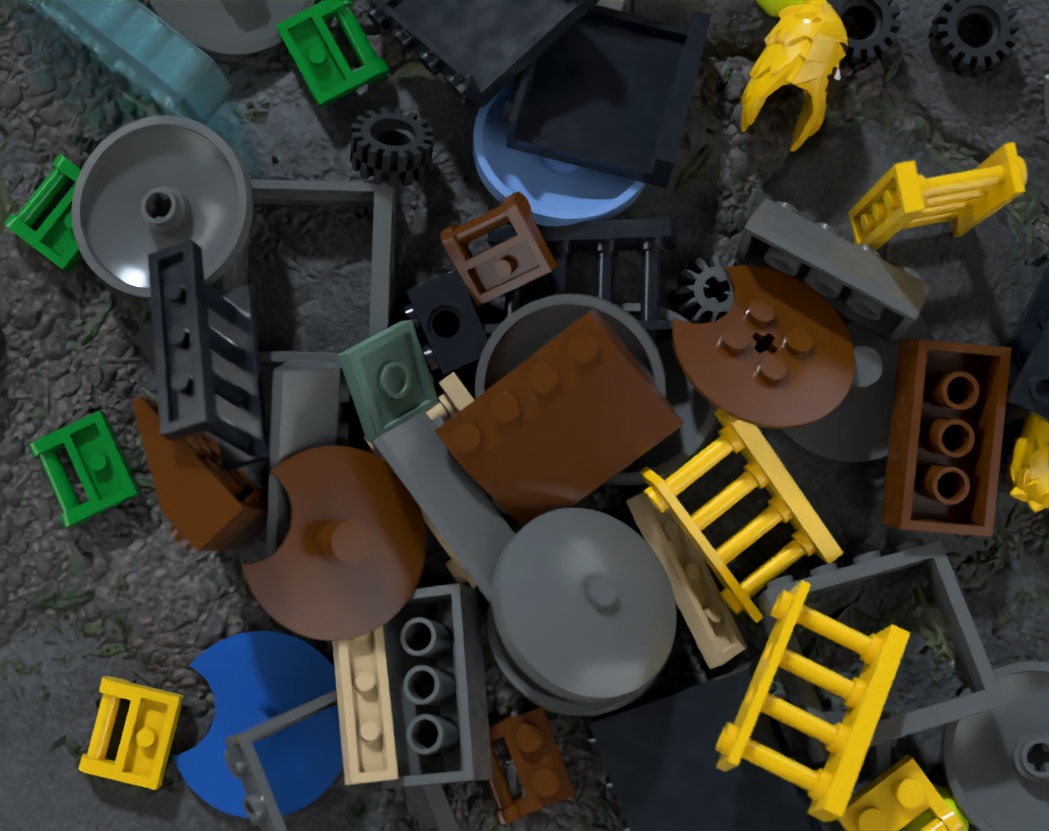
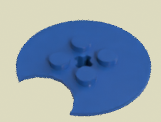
[172,631,343,818]

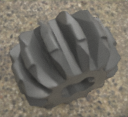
[675,254,738,324]

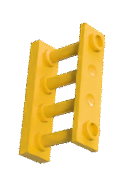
[848,142,1027,251]
[640,409,843,623]
[716,580,910,822]

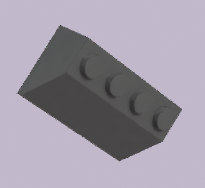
[735,198,931,345]
[266,359,352,558]
[373,411,515,602]
[382,583,493,789]

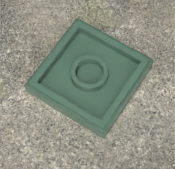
[338,320,439,442]

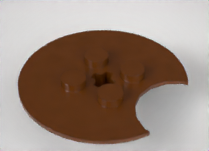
[671,265,855,429]
[242,446,426,641]

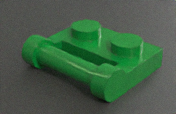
[275,0,390,109]
[3,154,82,273]
[28,411,142,529]

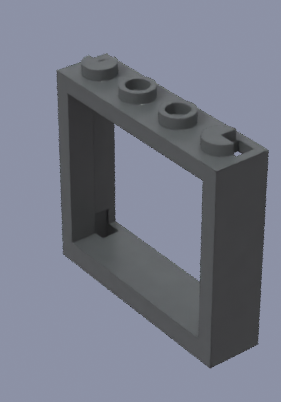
[216,179,397,367]
[756,538,1006,764]
[224,688,460,831]

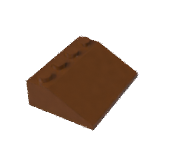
[435,307,684,527]
[131,396,268,551]

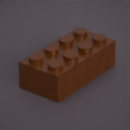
[881,339,1012,537]

